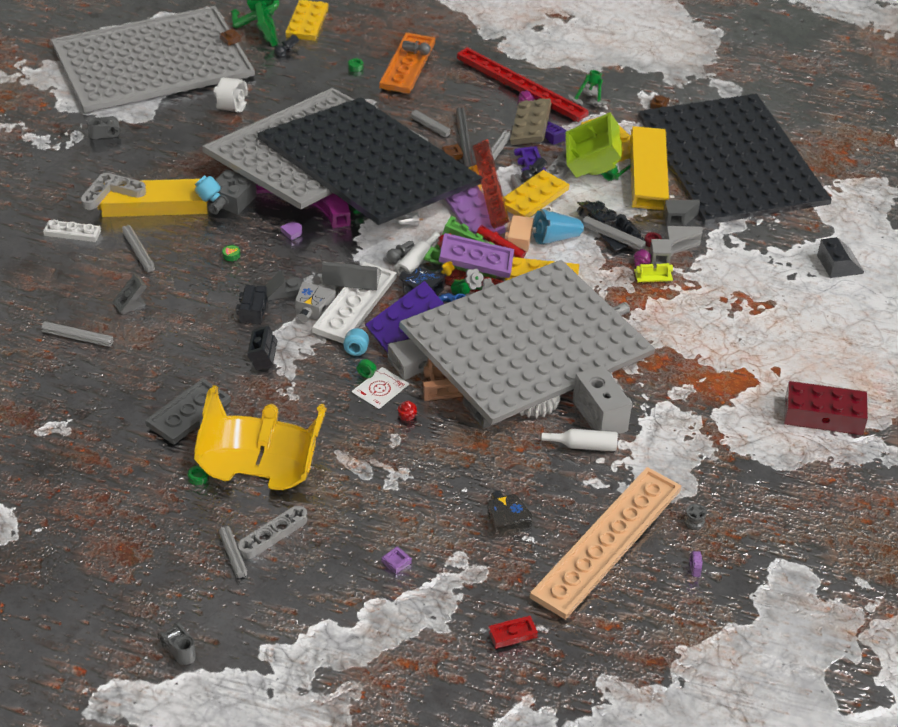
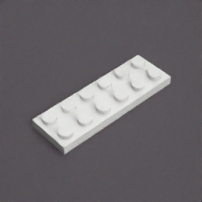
[312,262,397,343]

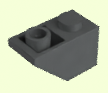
[663,200,700,227]

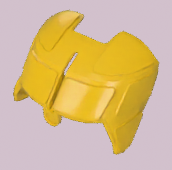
[194,385,327,490]

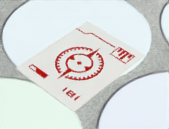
[352,367,409,409]

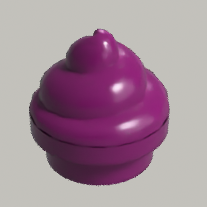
[517,90,534,105]
[634,249,652,267]

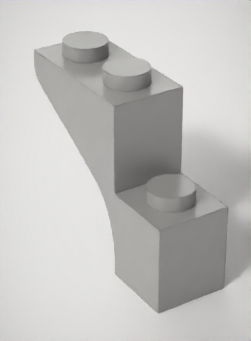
[650,226,703,266]

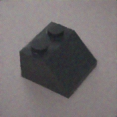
[817,237,864,278]

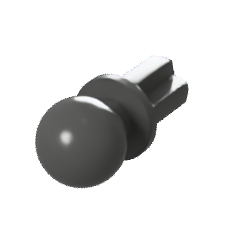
[402,41,431,55]
[386,241,414,263]

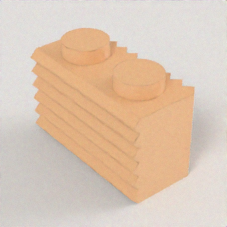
[505,215,534,252]

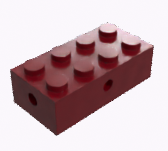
[784,381,868,435]

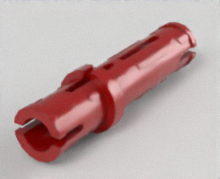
[476,225,527,258]

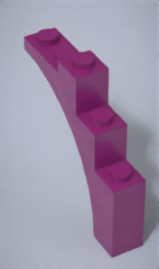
[256,184,350,228]

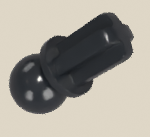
[274,35,299,57]
[521,157,547,183]

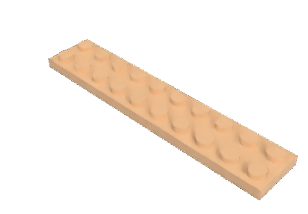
[530,467,682,620]

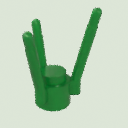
[601,164,631,181]

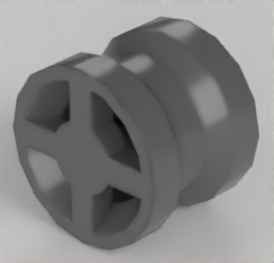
[684,504,707,530]

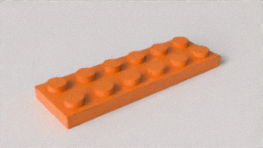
[379,33,435,94]

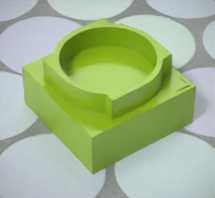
[566,112,622,178]

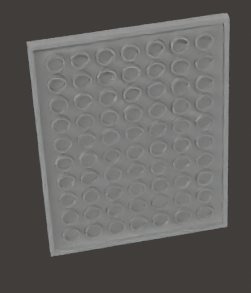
[51,6,255,113]
[202,88,429,209]
[399,260,656,425]

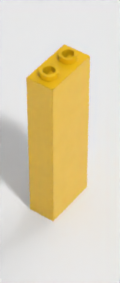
[630,126,669,210]
[98,179,208,217]

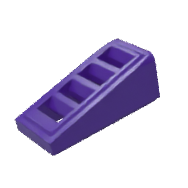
[545,121,567,145]

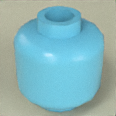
[195,176,221,202]
[343,328,369,356]

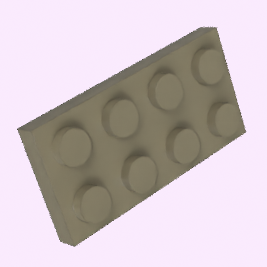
[510,98,551,145]

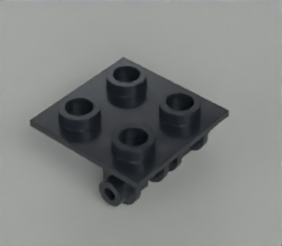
[577,200,617,224]
[599,214,645,251]

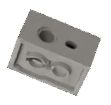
[573,365,633,434]

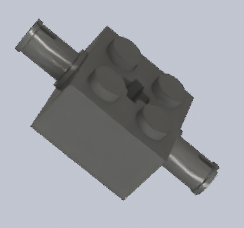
[208,169,257,215]

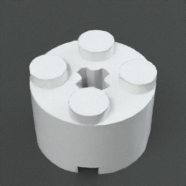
[214,77,248,112]

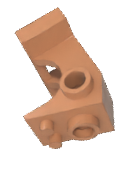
[423,358,462,401]

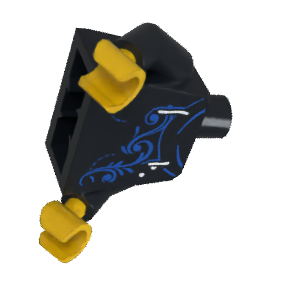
[399,261,455,296]

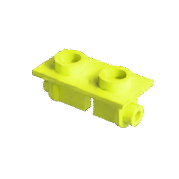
[634,263,673,282]

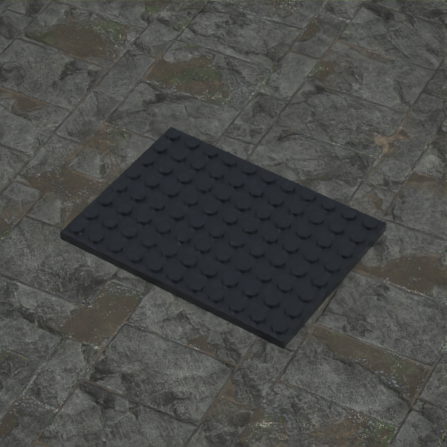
[638,94,832,225]
[257,97,483,225]

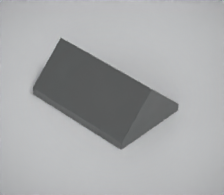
[322,261,381,290]

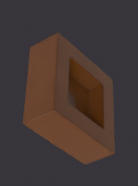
[220,29,241,46]
[650,95,670,109]
[442,144,463,160]

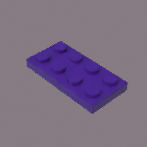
[365,281,444,353]

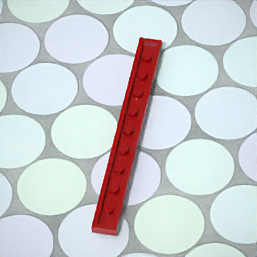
[457,47,589,122]

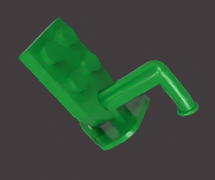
[231,0,279,47]

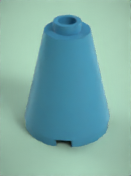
[533,209,584,244]

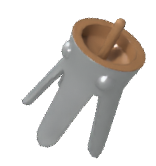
[397,212,423,229]

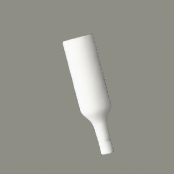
[395,232,440,276]
[541,429,618,452]

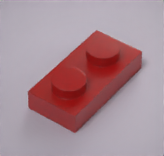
[488,615,538,648]

